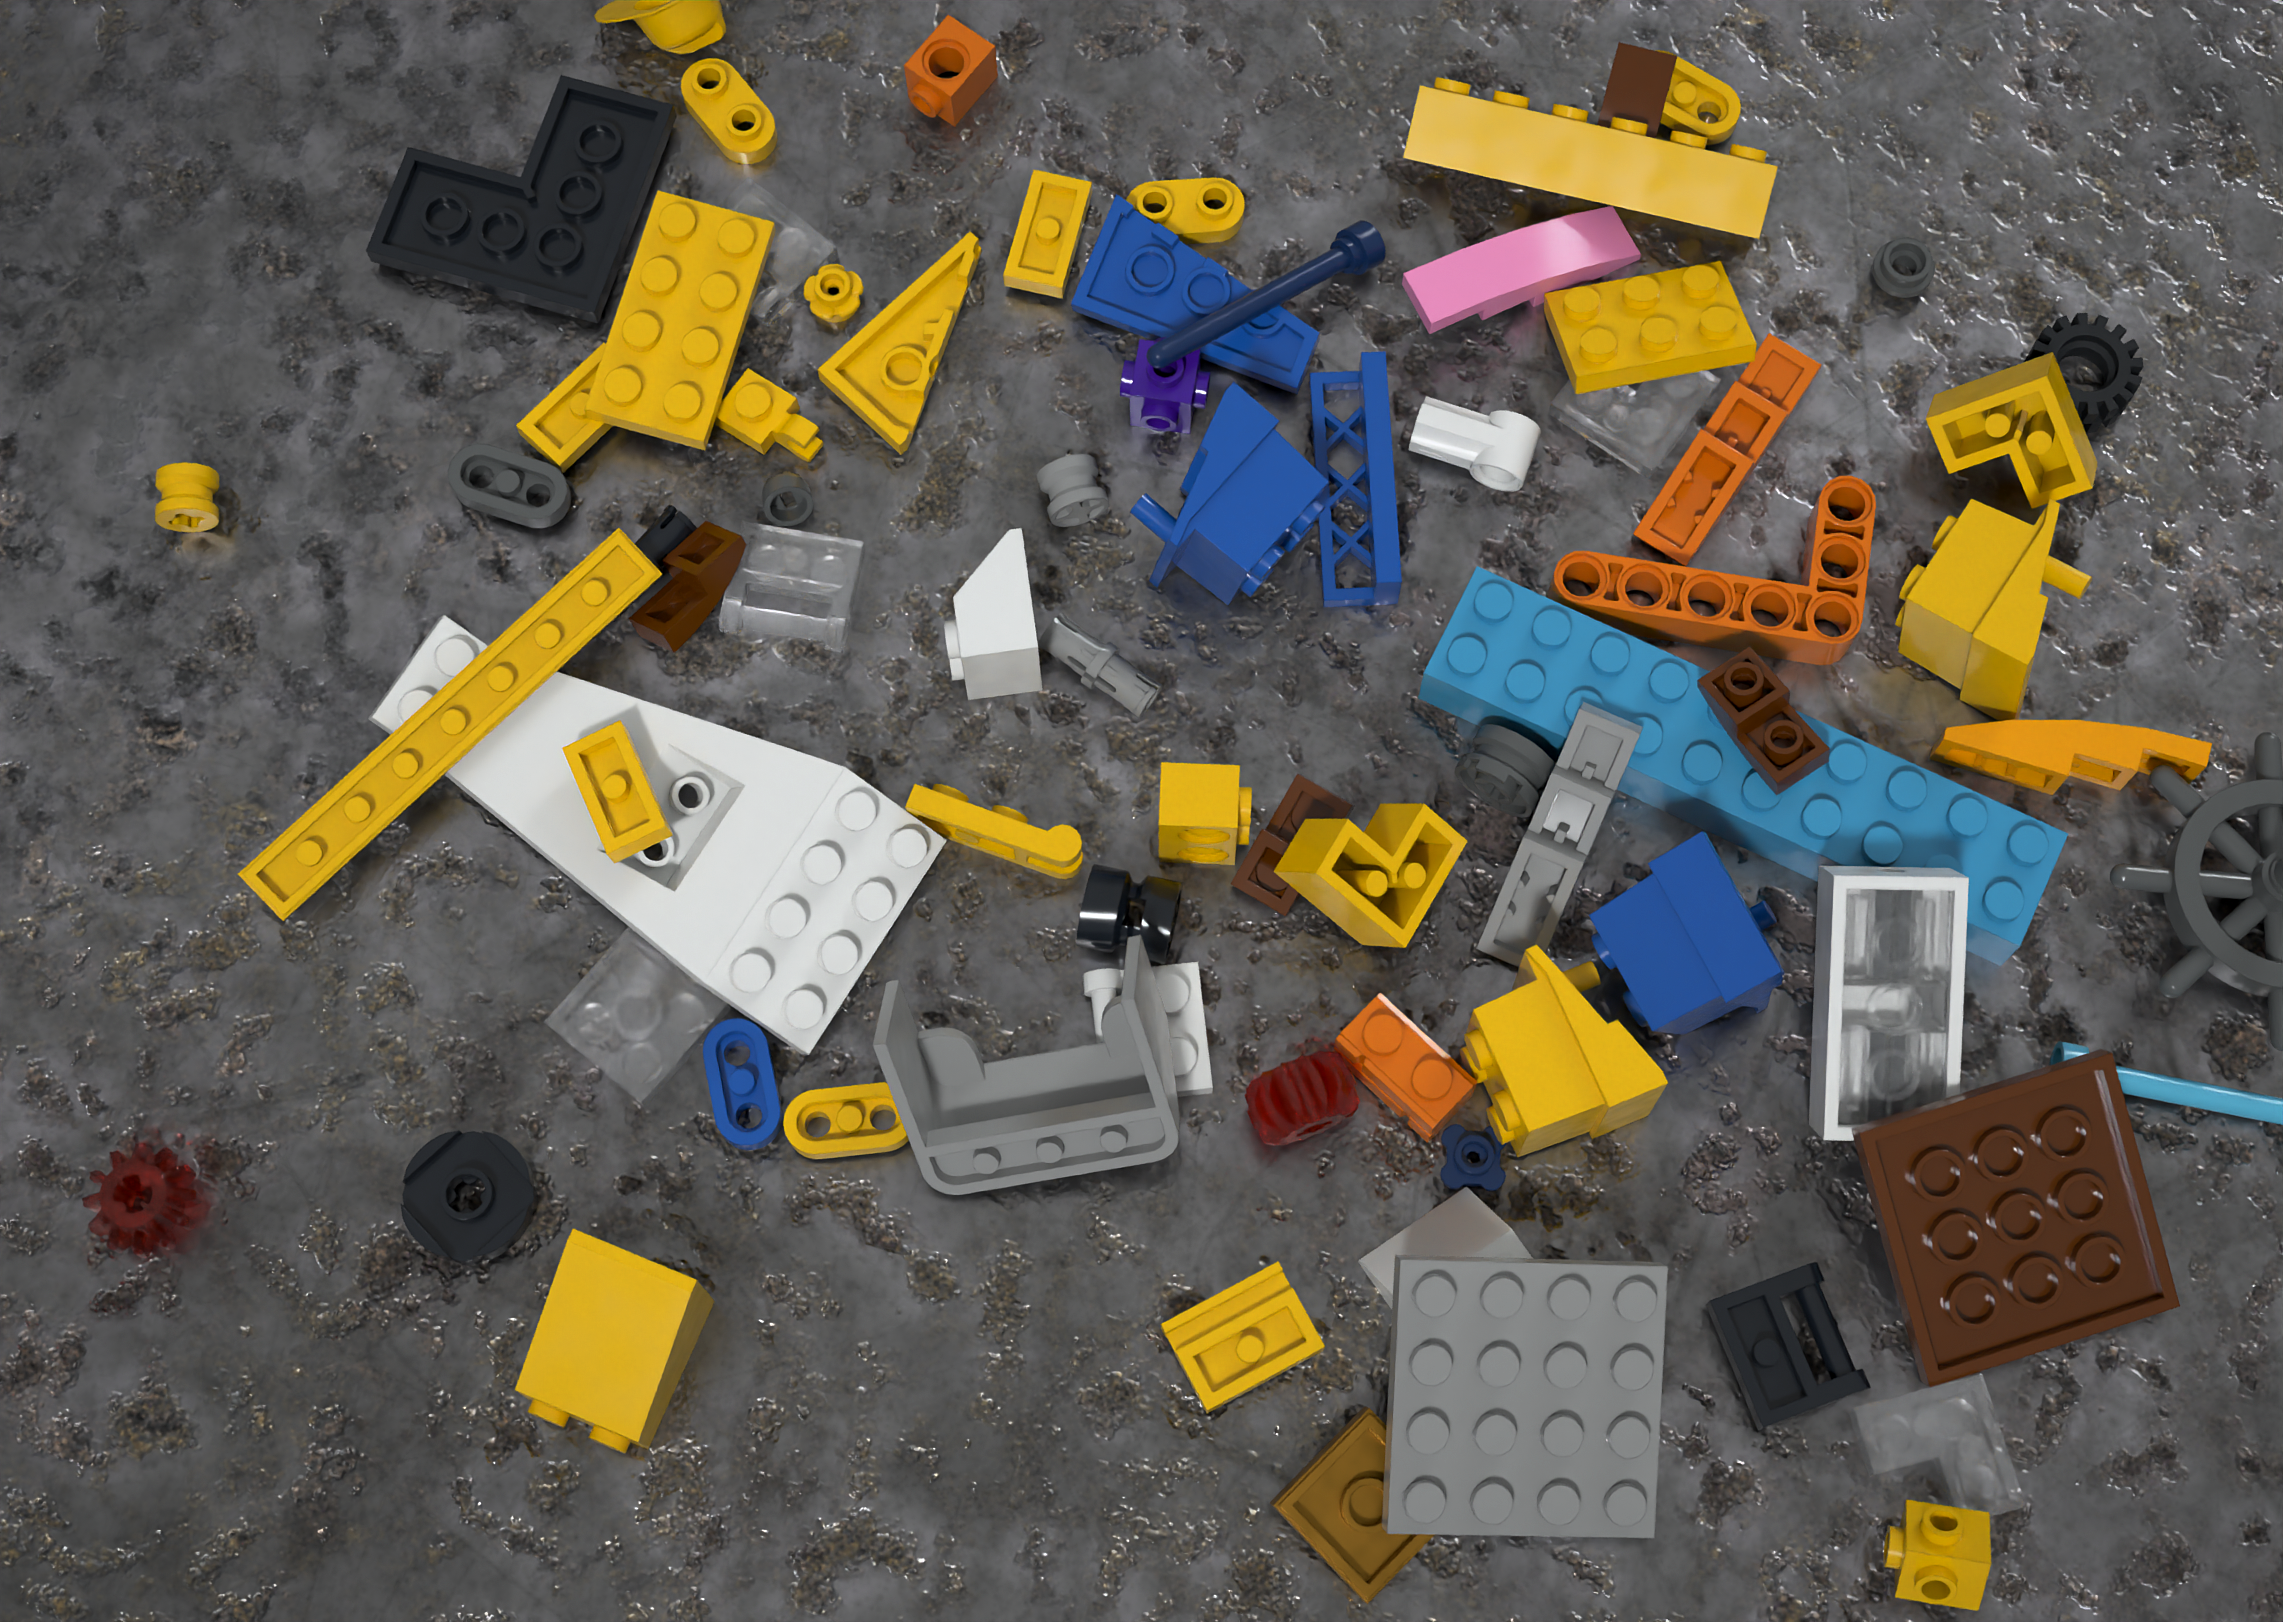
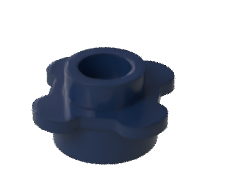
[1440,1124,1506,1191]

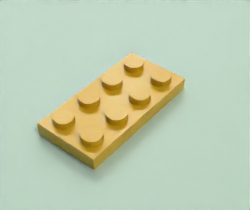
[584,190,776,450]

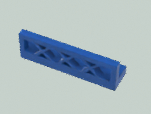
[1309,351,1402,607]

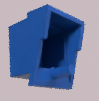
[1130,382,1329,605]
[1589,831,1784,1035]

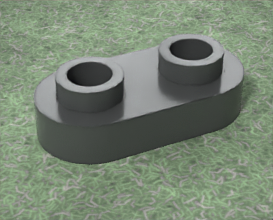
[448,443,571,528]

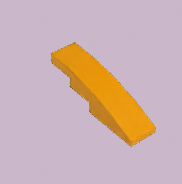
[1929,720,2212,795]

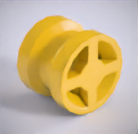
[155,462,219,533]

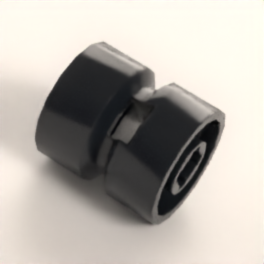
[1076,864,1183,964]

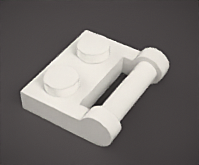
[1082,962,1213,1097]

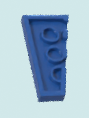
[1071,194,1320,395]

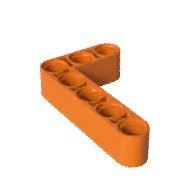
[1547,476,1876,665]

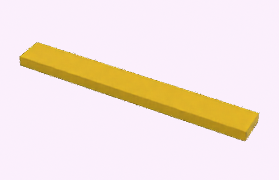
[238,528,662,921]

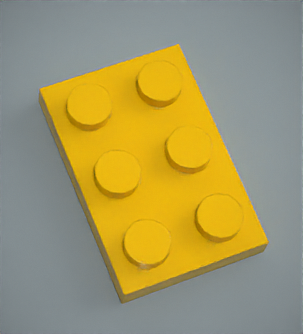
[1544,261,1757,394]

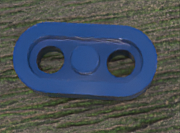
[703,1018,783,1150]

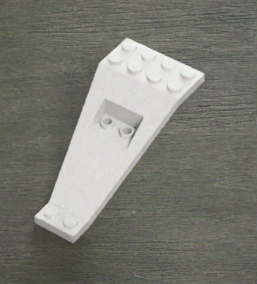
[368,615,947,1055]

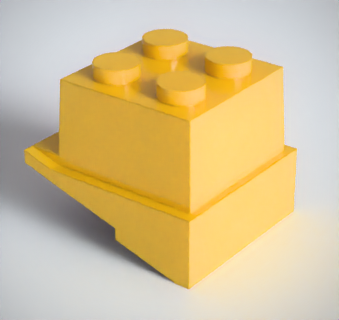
[1895,499,2092,721]
[1459,945,1668,1158]

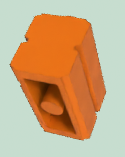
[1332,993,1478,1143]

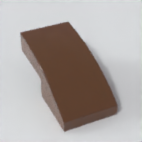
[1597,42,1677,139]
[628,521,747,653]
[1231,774,1355,916]

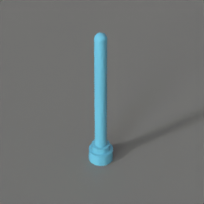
[2049,1041,2283,1125]

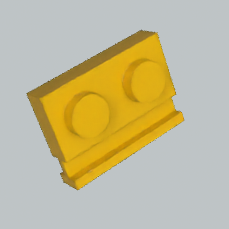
[1161,1261,1325,1414]

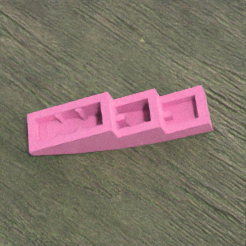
[1402,206,1641,334]

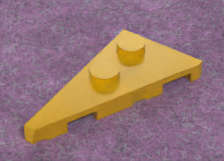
[817,232,982,455]

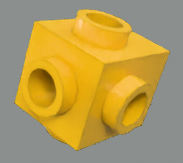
[1883,1499,1991,1611]

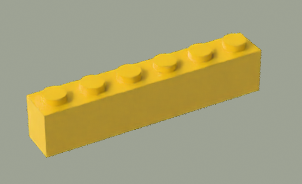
[1403,77,1778,239]

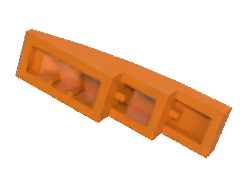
[1633,333,1822,567]

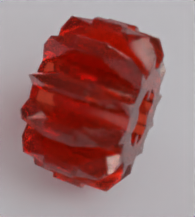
[1245,1051,1360,1146]
[82,1143,203,1258]

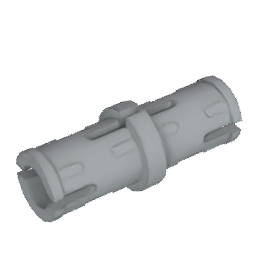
[1038,613,1163,718]

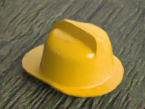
[594,0,726,54]

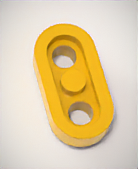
[1656,50,1741,145]
[681,58,777,164]
[1126,177,1245,244]
[783,1082,909,1159]

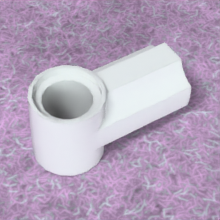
[1409,396,1541,492]

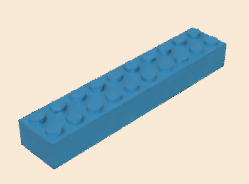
[1418,566,2068,966]

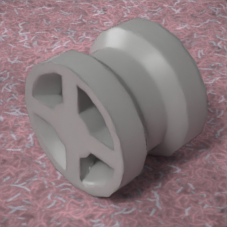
[1037,454,1109,527]

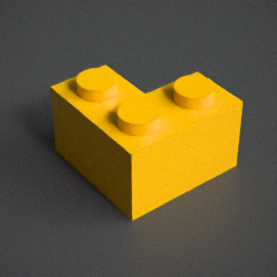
[1926,352,2098,509]
[1274,803,1468,948]

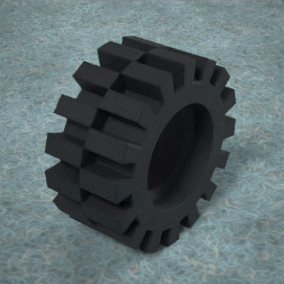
[2025,313,2144,434]

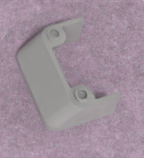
[873,935,1180,1195]

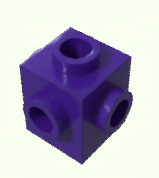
[1120,337,1211,434]

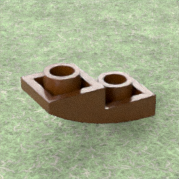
[1697,646,1830,796]

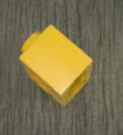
[1158,762,1252,865]

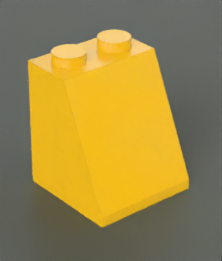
[515,1228,715,1454]

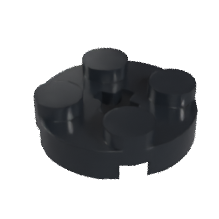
[401,1130,539,1266]

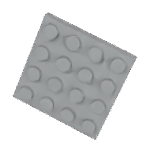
[1382,1255,1668,1538]

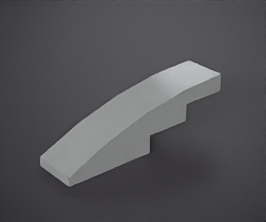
[1476,702,1643,967]

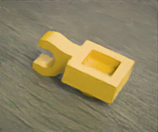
[715,368,824,463]

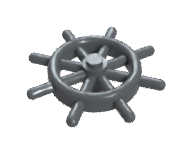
[2110,732,2283,1051]

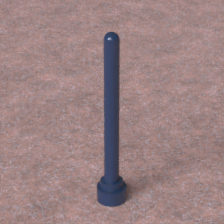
[1146,220,1386,369]

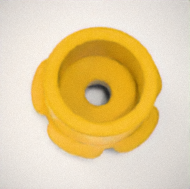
[804,264,864,323]

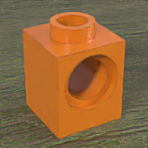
[904,14,998,127]

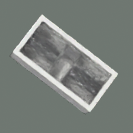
[1809,866,1969,1141]

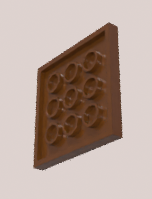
[1851,1049,2180,1388]

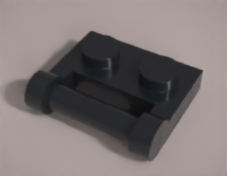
[1706,1262,1871,1431]

